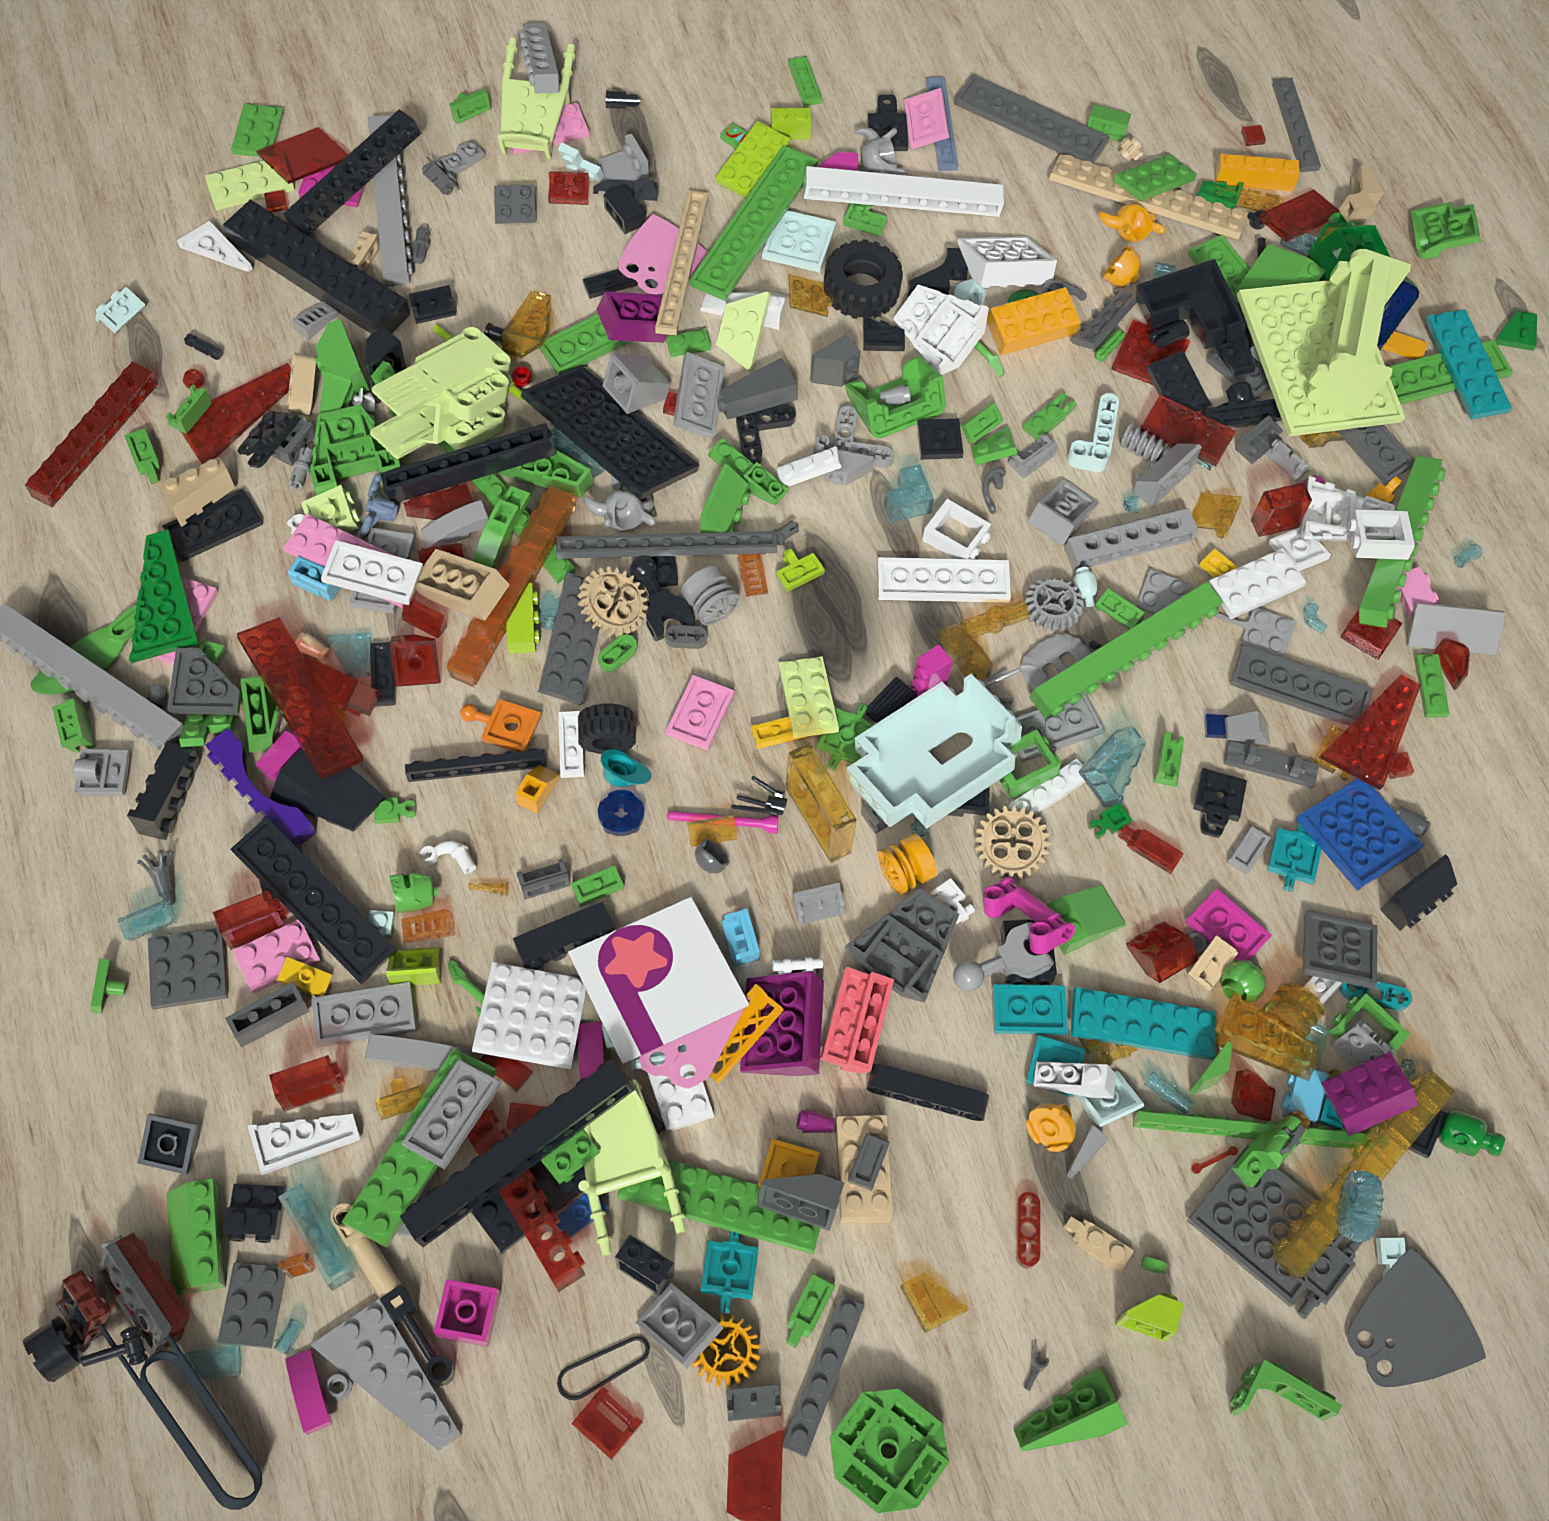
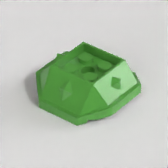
[830,1389,950,1514]

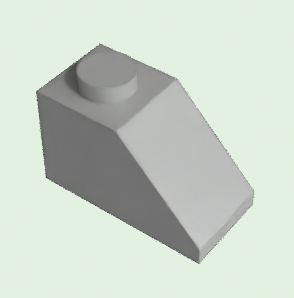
[825,450,873,485]

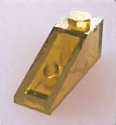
[936,623,993,681]

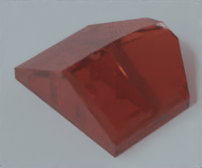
[1433,638,1470,690]
[1231,1069,1276,1121]

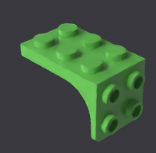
[1229,1359,1342,1421]

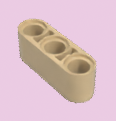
[287,352,316,415]

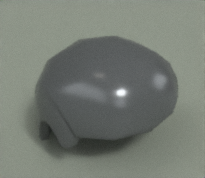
[695,839,730,874]

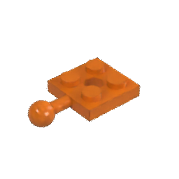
[460,699,542,752]

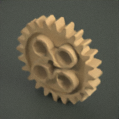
[577,566,648,638]
[974,805,1051,881]

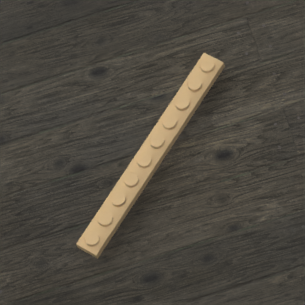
[655,191,708,335]

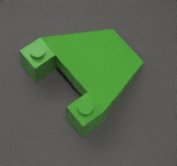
[310,404,400,495]

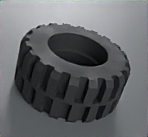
[823,239,903,319]

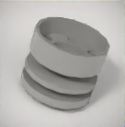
[681,566,740,625]

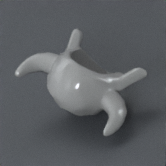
[854,127,907,175]
[583,490,656,532]

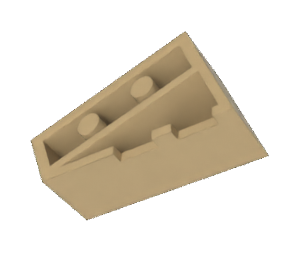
[159,457,235,527]

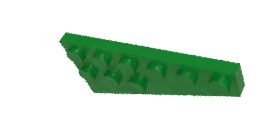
[129,530,199,664]

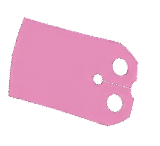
[640,995,750,1089]

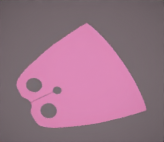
[618,214,709,294]

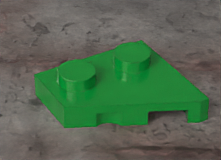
[1198,181,1244,209]
[1495,311,1537,351]

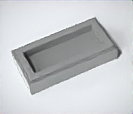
[1227,825,1271,875]

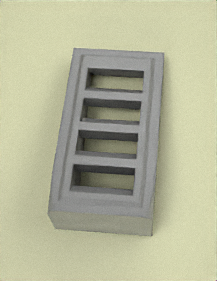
[292,301,339,340]
[1067,1125,1107,1179]

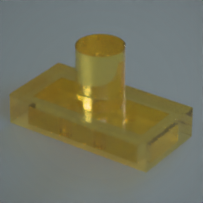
[374,1078,426,1120]

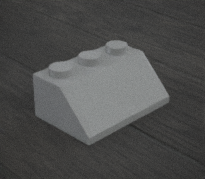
[1133,443,1202,508]

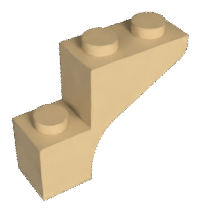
[1339,164,1385,223]

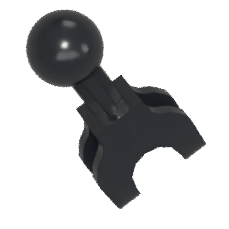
[629,556,695,641]

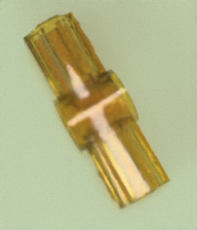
[961,600,1030,640]

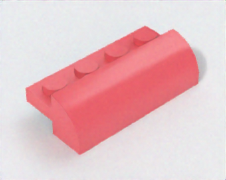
[820,967,894,1073]

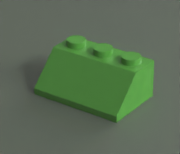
[700,464,751,533]

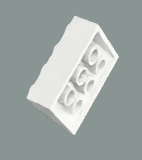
[957,236,1057,288]

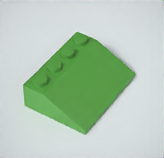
[1232,244,1325,313]

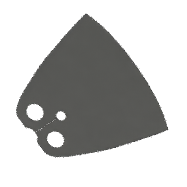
[1348,1248,1486,1387]

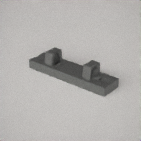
[1224,741,1319,788]

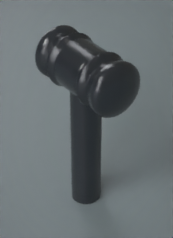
[81,1326,148,1367]

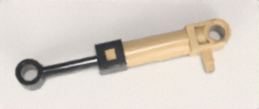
[330,1203,455,1386]

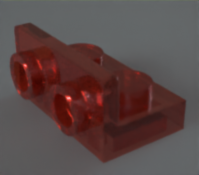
[548,171,590,205]

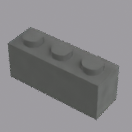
[225,982,309,1047]

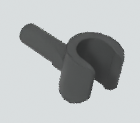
[1024,1352,1049,1391]

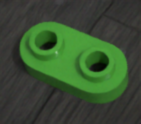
[598,634,637,672]

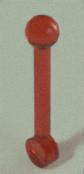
[1191,1146,1238,1174]

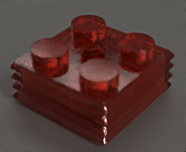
[1340,607,1402,660]

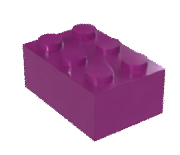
[596,291,668,343]
[1321,1052,1418,1136]

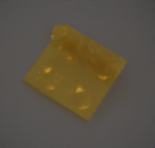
[788,274,833,317]
[1192,493,1242,538]

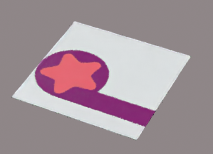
[568,897,749,1064]

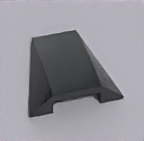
[270,733,386,832]

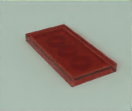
[1259,189,1340,242]
[1140,395,1236,467]

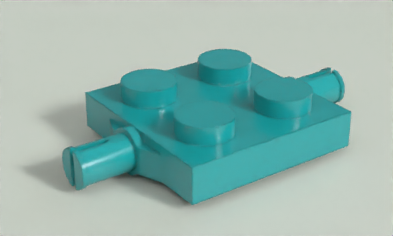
[1267,822,1322,892]
[701,1231,759,1313]

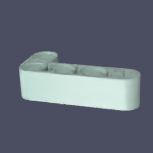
[1067,393,1119,472]

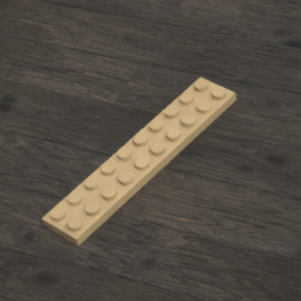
[1049,154,1248,240]

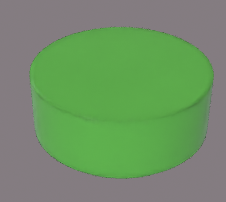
[1141,1257,1168,1275]

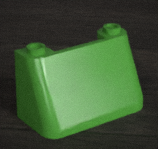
[845,356,946,438]

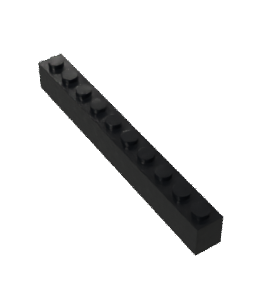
[400,1059,635,1248]

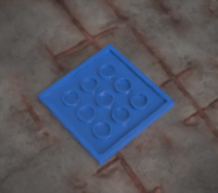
[1296,775,1424,891]

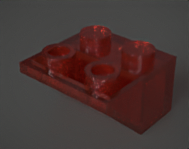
[1126,921,1198,983]

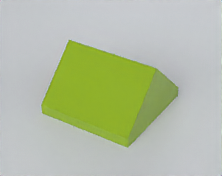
[386,947,440,986]

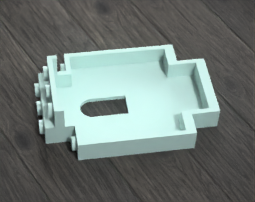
[847,674,1022,829]

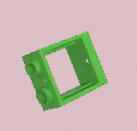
[999,729,1061,799]
[1328,993,1410,1053]

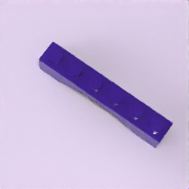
[206,729,316,845]

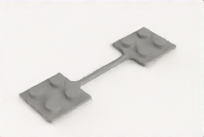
[1136,569,1296,658]

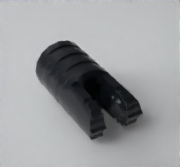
[606,90,641,109]
[1148,320,1190,349]

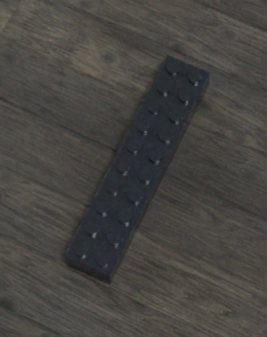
[223,199,410,334]

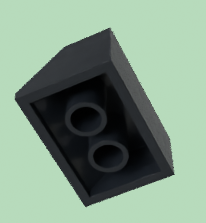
[365,326,406,404]
[1381,854,1458,931]

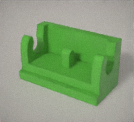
[1087,104,1131,142]
[166,384,212,434]
[1095,588,1145,630]
[52,698,95,753]
[1154,732,1184,787]

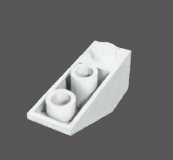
[1033,1062,1116,1099]

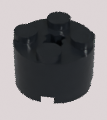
[23,1316,84,1383]

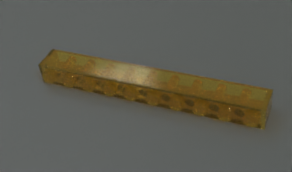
[1272,1070,1455,1279]

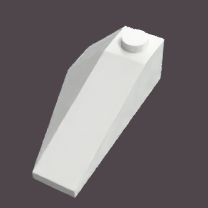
[700,291,790,330]

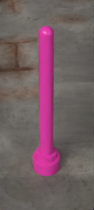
[667,811,779,834]

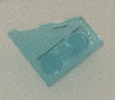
[327,632,372,677]

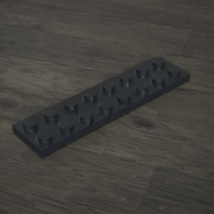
[230,817,397,985]
[471,1102,665,1254]

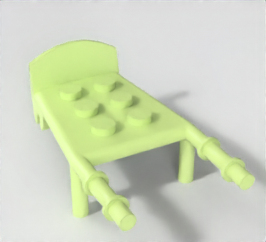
[498,38,576,159]
[579,1080,686,1256]

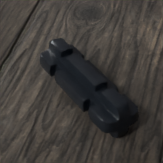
[184,333,223,360]

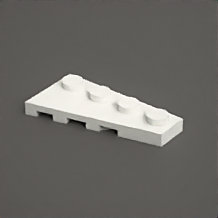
[247,1114,361,1175]

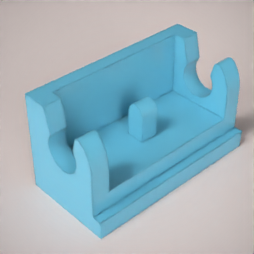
[721,908,760,966]

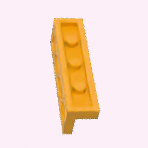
[710,984,784,1084]

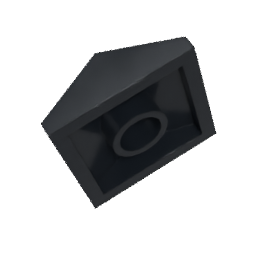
[138,1113,198,1174]

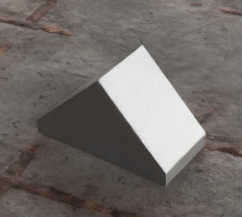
[1225,711,1270,745]

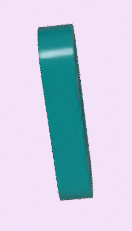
[1339,981,1412,1011]

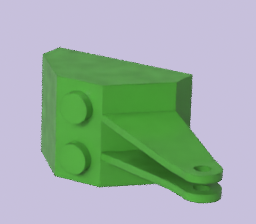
[314,319,370,414]

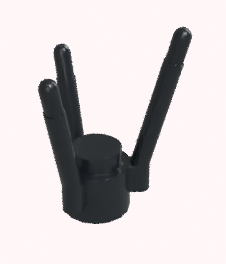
[731,776,787,816]

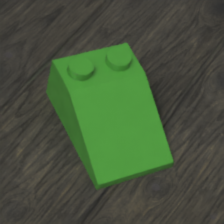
[1046,885,1126,955]

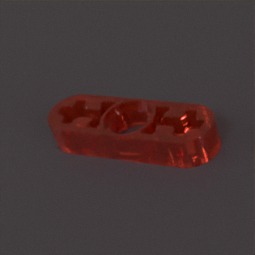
[1016,1192,1040,1269]

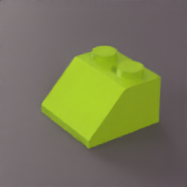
[770,107,811,140]
[1116,1293,1184,1342]

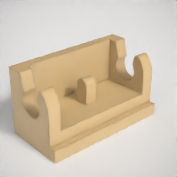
[343,231,380,272]
[1188,935,1238,991]

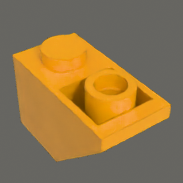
[515,765,560,814]

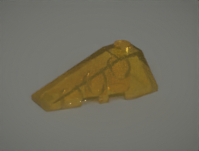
[502,290,551,358]

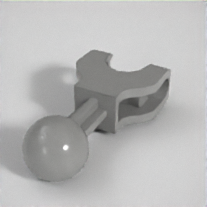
[953,922,1054,991]

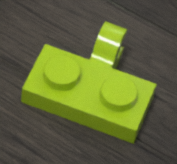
[775,548,825,592]

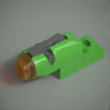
[1232,1110,1310,1187]

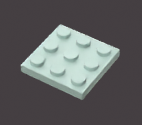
[762,210,836,273]

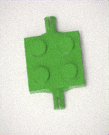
[817,703,874,771]

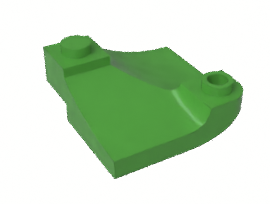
[1411,202,1480,259]

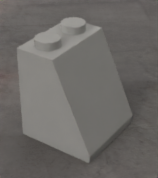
[602,354,671,414]

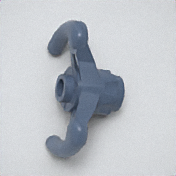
[359,474,398,538]

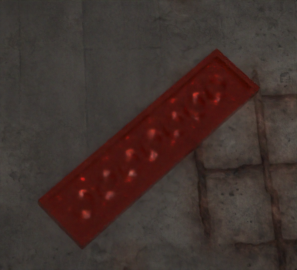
[237,617,363,779]

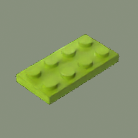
[715,121,791,199]

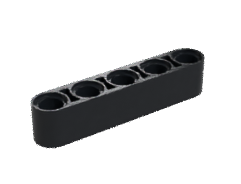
[866,1064,989,1121]

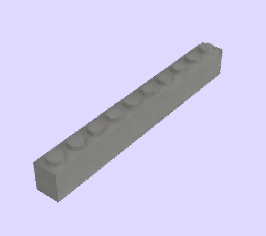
[368,115,413,286]
[0,603,183,751]

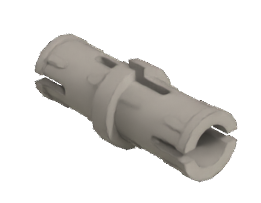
[288,447,313,490]

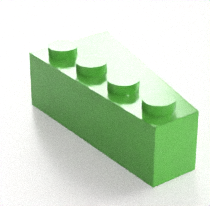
[499,430,594,498]

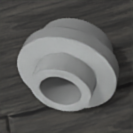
[325,1373,352,1401]

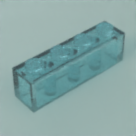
[278,1183,355,1291]

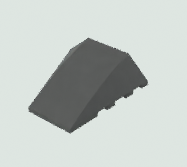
[845,888,959,1003]

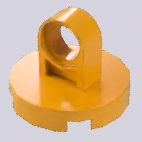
[1026,1103,1076,1152]

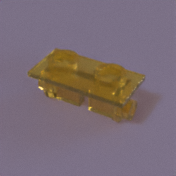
[1239,188,1283,216]

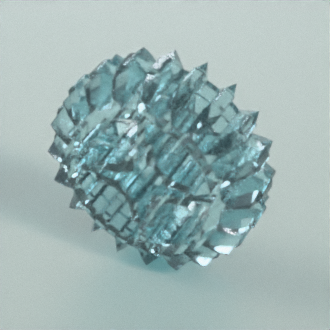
[1336,1170,1384,1242]

